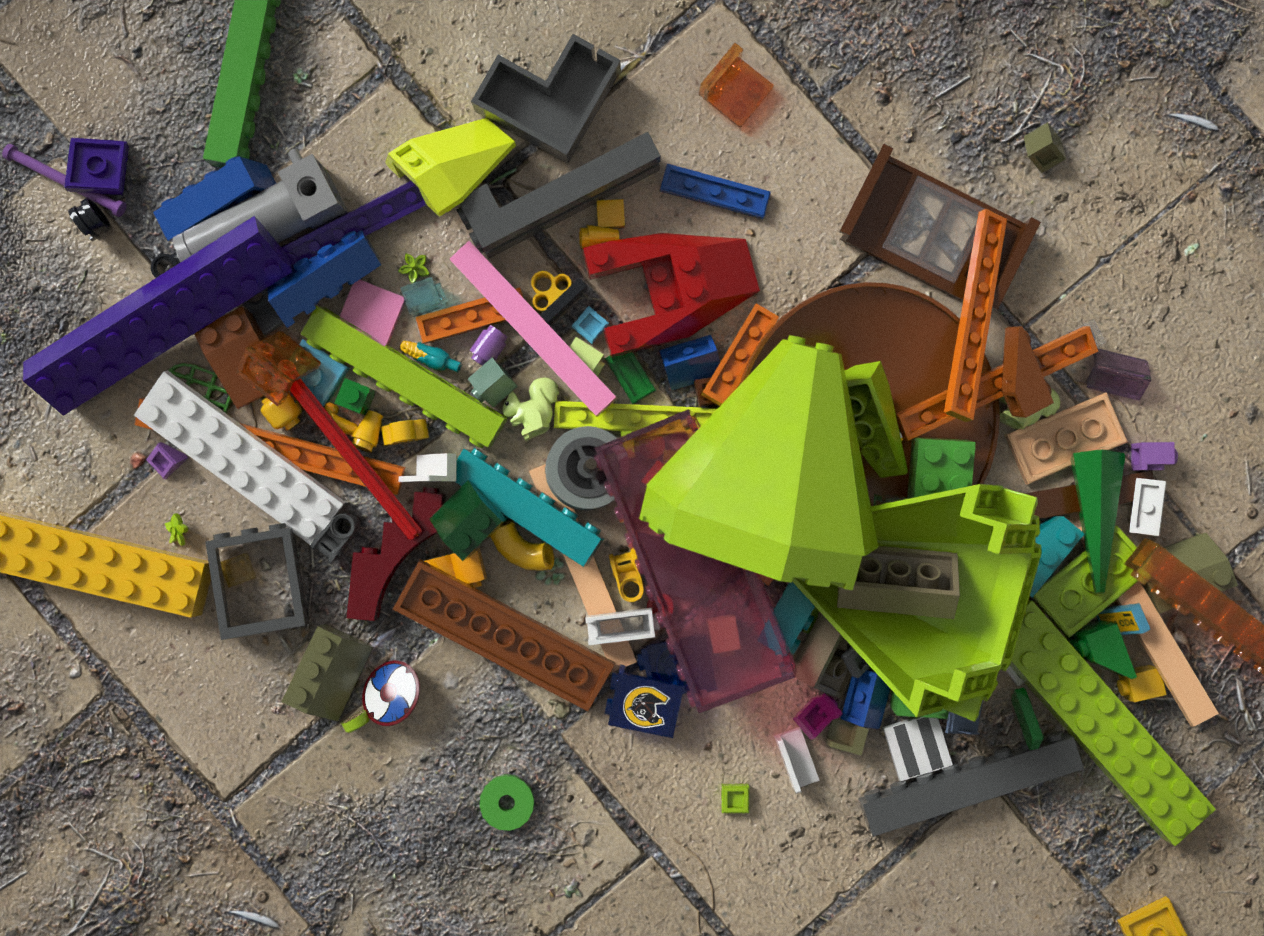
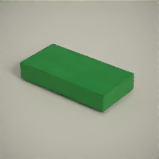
[605,352,656,404]
[1011,687,1044,751]

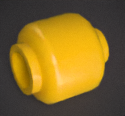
[261,389,302,431]

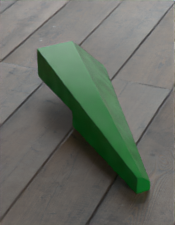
[1070,449,1125,594]

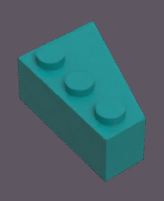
[1029,516,1084,598]

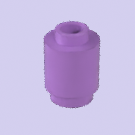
[469,325,508,366]

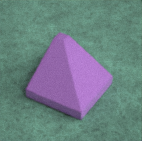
[146,442,188,480]

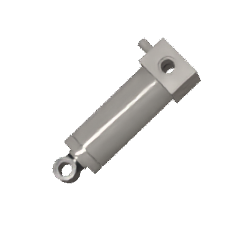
[150,149,348,278]

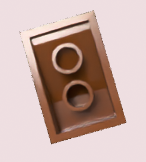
[194,306,284,409]

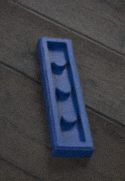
[660,164,771,219]

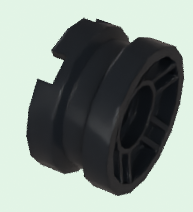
[68,197,112,241]

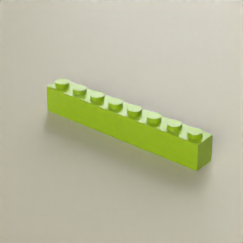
[301,306,508,448]

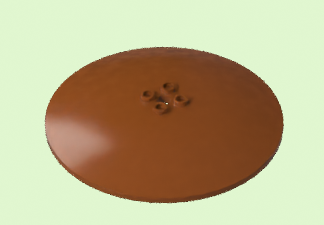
[740,282,1000,506]

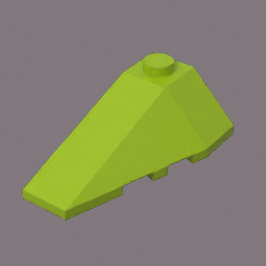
[845,361,908,478]

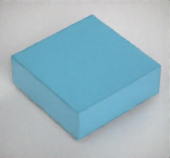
[571,306,609,344]

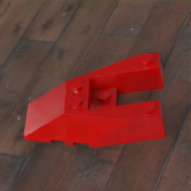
[583,233,760,358]

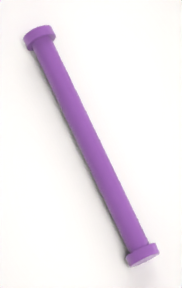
[2,144,127,217]

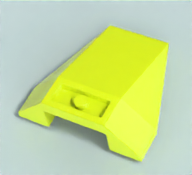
[385,118,516,217]

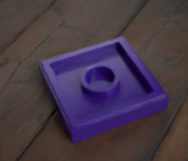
[64,138,129,195]

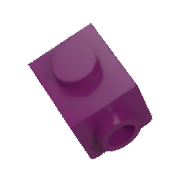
[793,693,843,740]

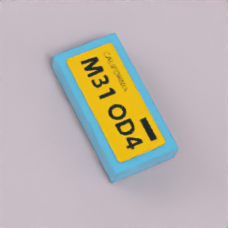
[1097,603,1150,635]

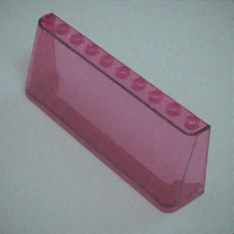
[594,409,797,713]

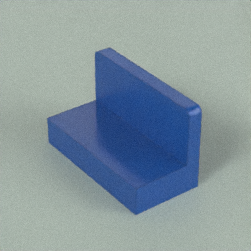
[659,335,720,390]
[840,669,890,729]

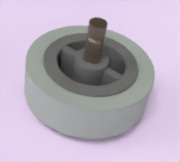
[545,426,629,511]

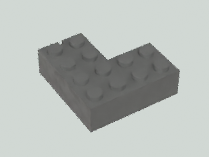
[471,34,621,163]

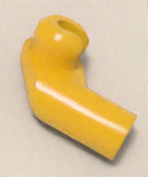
[324,402,357,436]

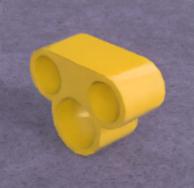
[531,271,572,314]
[381,419,429,446]

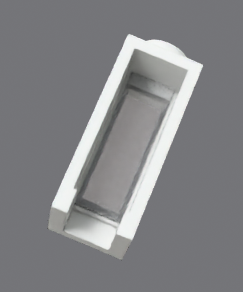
[585,608,660,645]

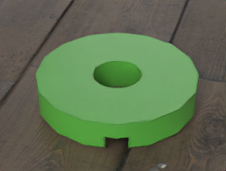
[479,774,535,831]

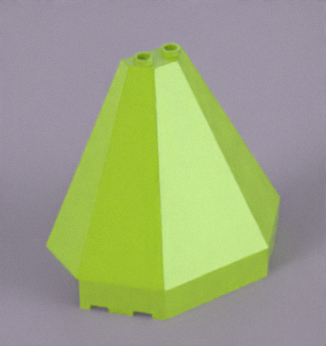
[639,335,879,590]
[792,484,1042,722]

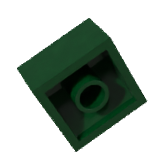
[430,480,507,561]

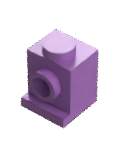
[1131,442,1178,471]

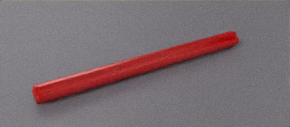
[277,365,422,541]

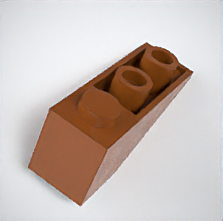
[1002,326,1054,418]

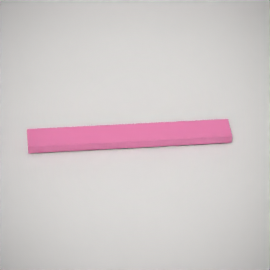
[450,241,617,417]

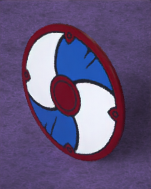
[362,660,420,726]

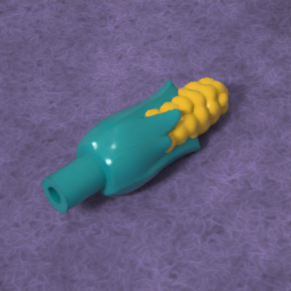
[400,340,462,373]

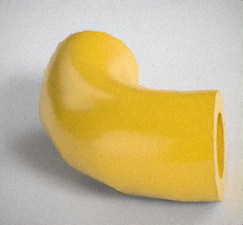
[490,519,554,571]

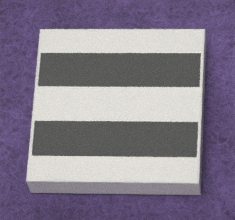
[882,717,953,781]

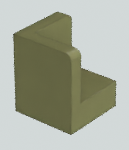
[1024,122,1066,173]
[825,718,869,756]

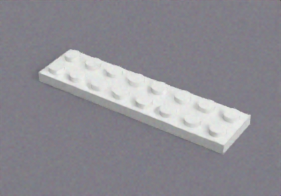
[134,371,346,545]

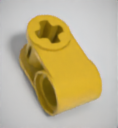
[608,548,644,602]

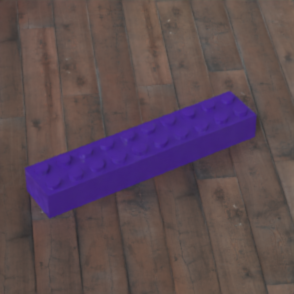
[23,216,292,416]

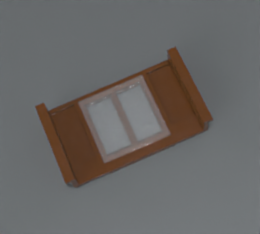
[839,144,1041,310]

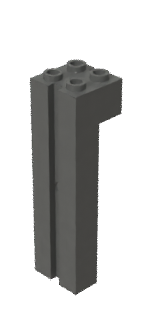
[456,132,661,259]

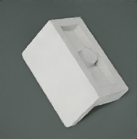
[399,453,456,482]
[1129,478,1166,537]
[774,727,819,794]

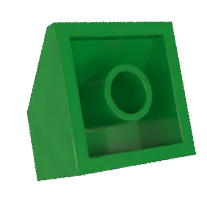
[1067,619,1137,679]

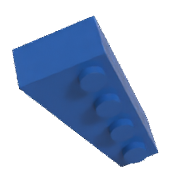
[153,156,276,242]
[267,230,381,328]

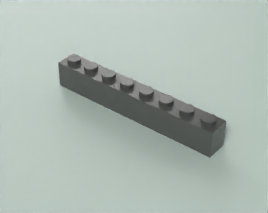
[858,731,1084,837]

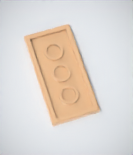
[1004,393,1128,484]

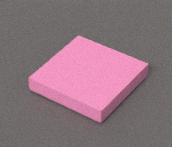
[340,280,407,346]

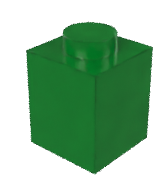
[335,378,377,415]

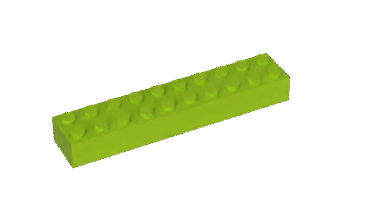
[1009,600,1216,846]

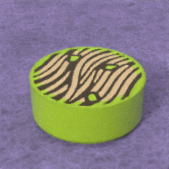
[341,710,370,733]

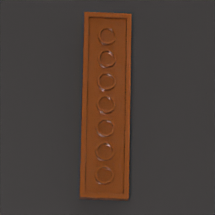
[393,559,615,711]

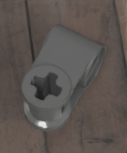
[310,513,361,565]

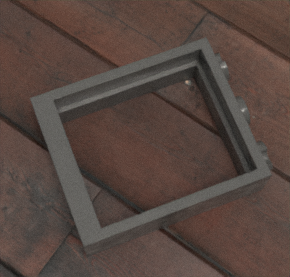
[205,523,309,640]

